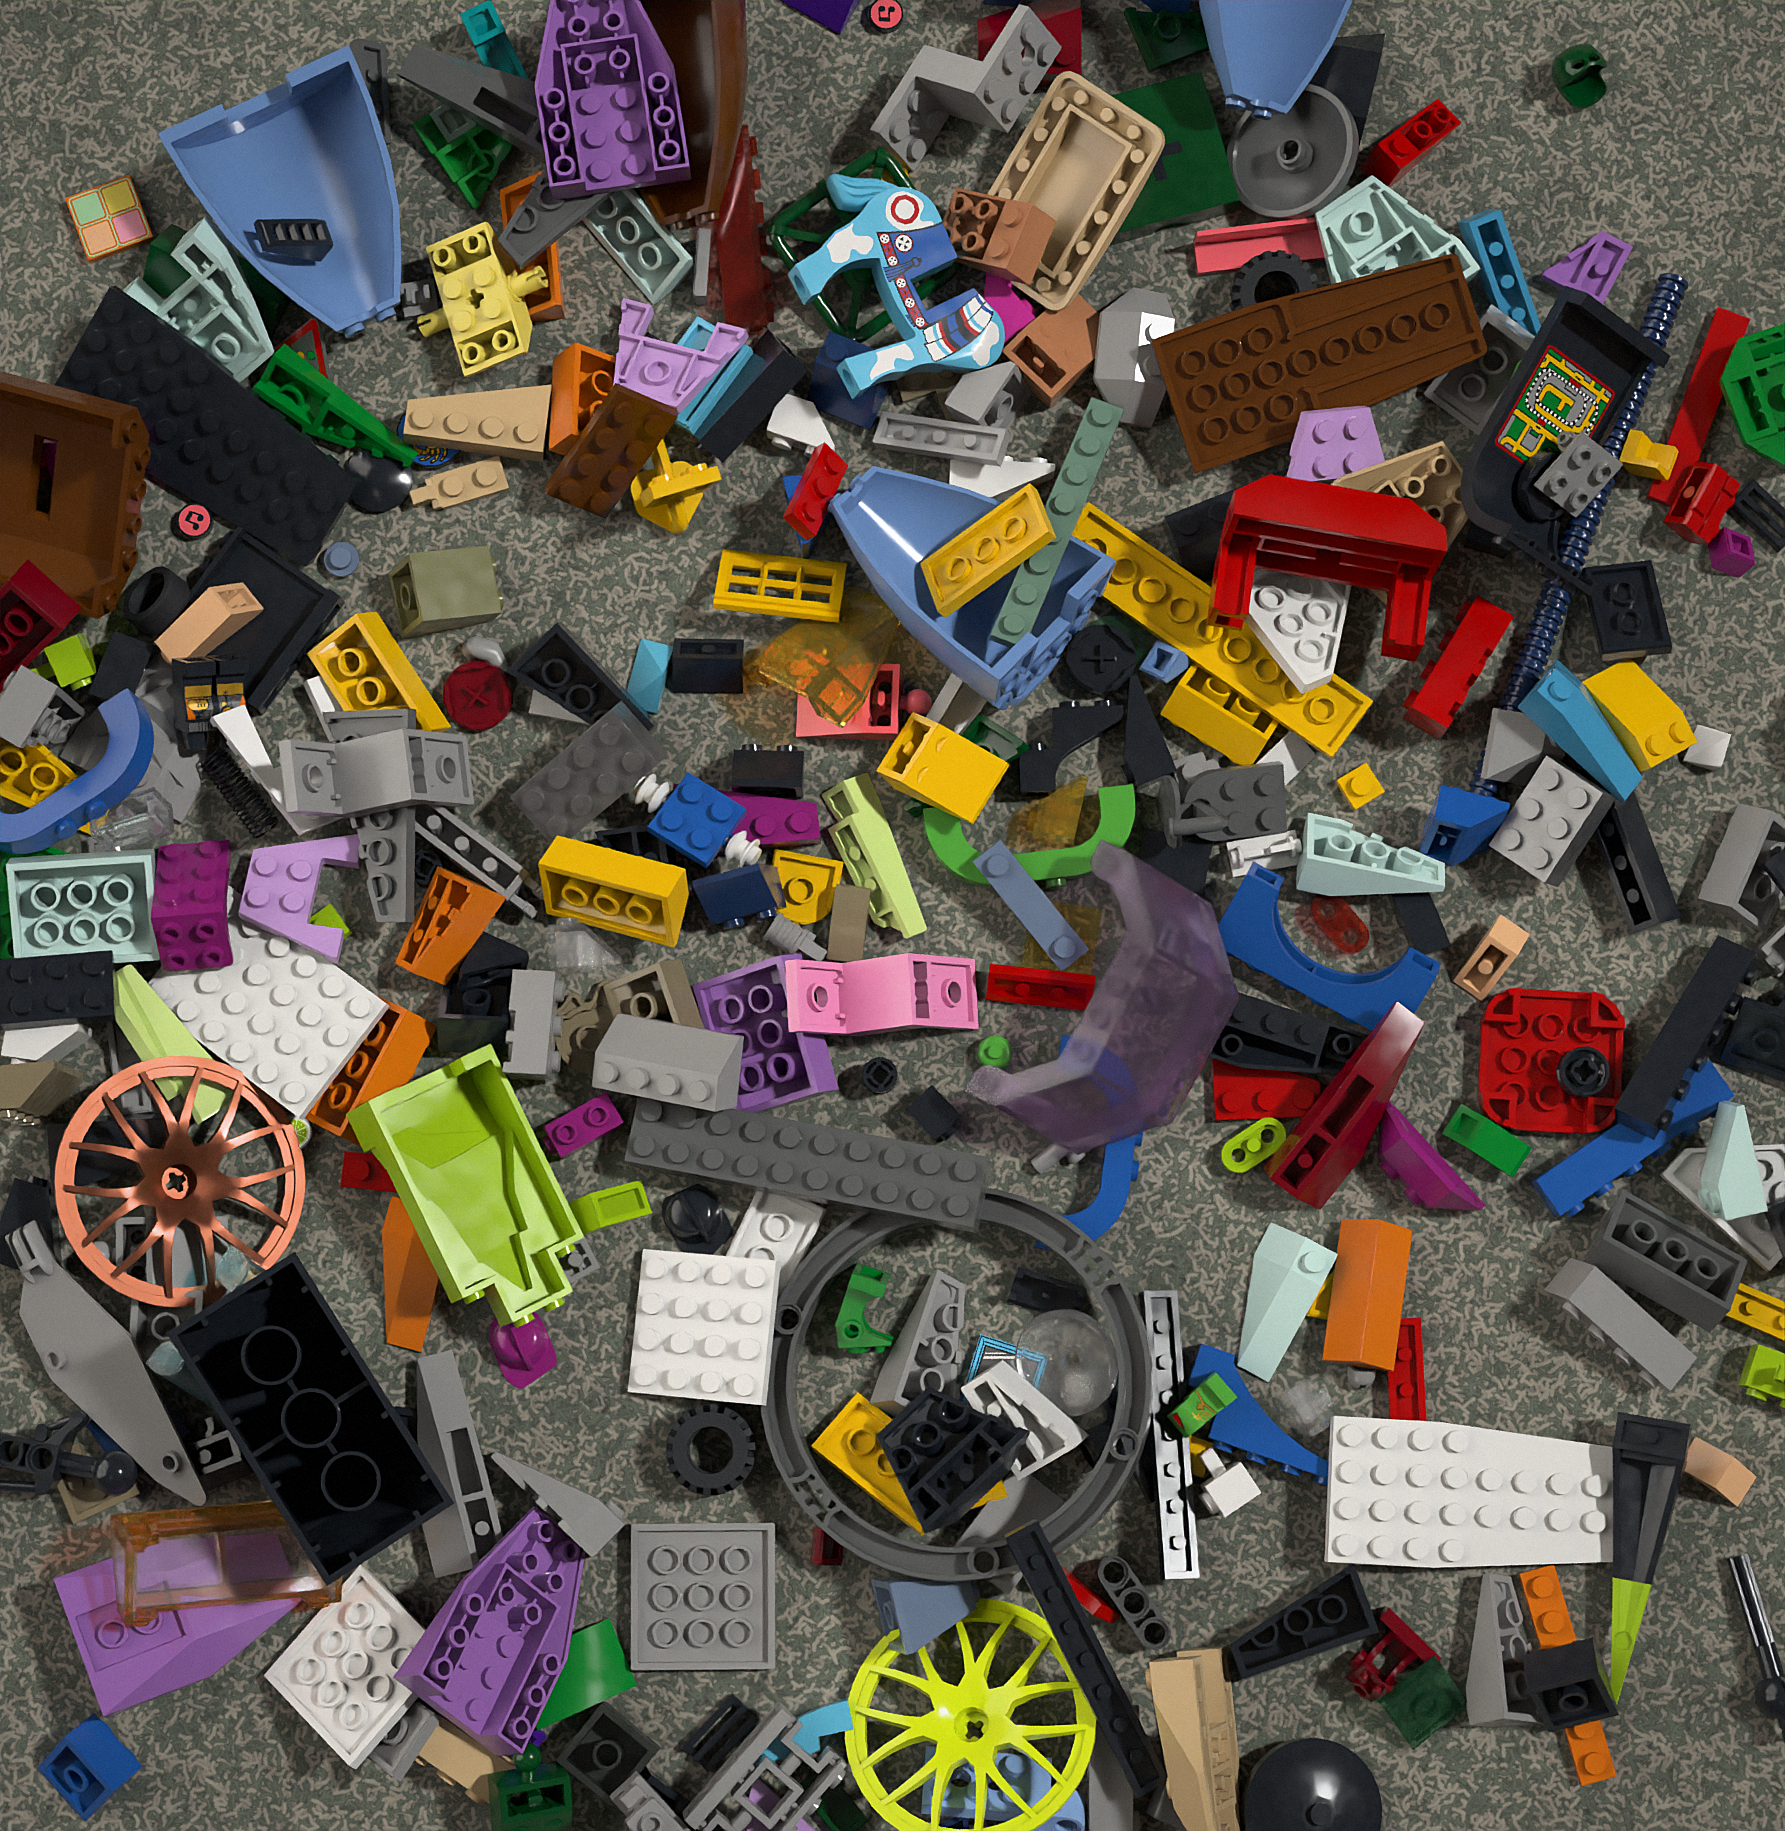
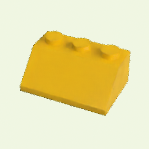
[1160,663,1279,766]

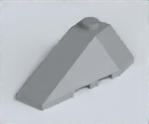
[870,1270,965,1417]
[491,1451,627,1558]
[1466,1573,1544,1728]

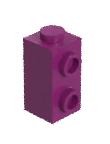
[542,1092,625,1160]

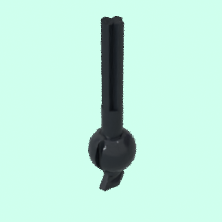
[1727,1554,1785,1743]

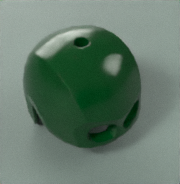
[1552,44,1607,109]

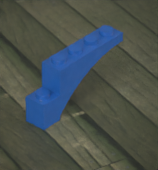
[1185,1343,1329,1487]

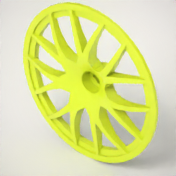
[845,1598,1097,1831]

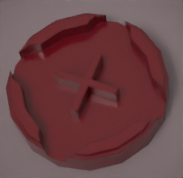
[443,661,513,731]

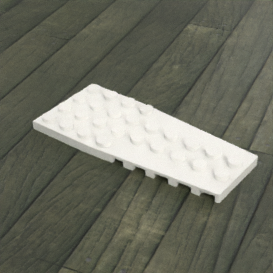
[1324,1416,1613,1568]

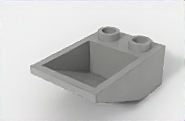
[93,1216,229,1288]

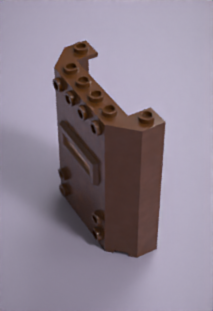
[0,371,151,619]

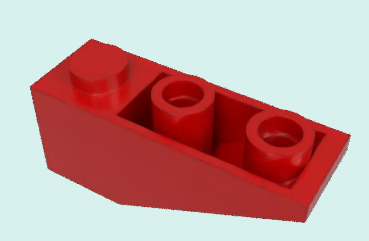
[1360,99,1461,188]

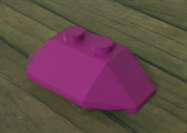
[1378,1100,1486,1212]

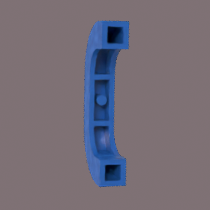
[0,688,154,854]
[1035,1035,1143,1250]

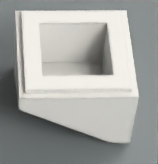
[1683,725,1731,772]

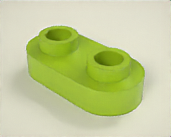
[1220,1118,1286,1173]

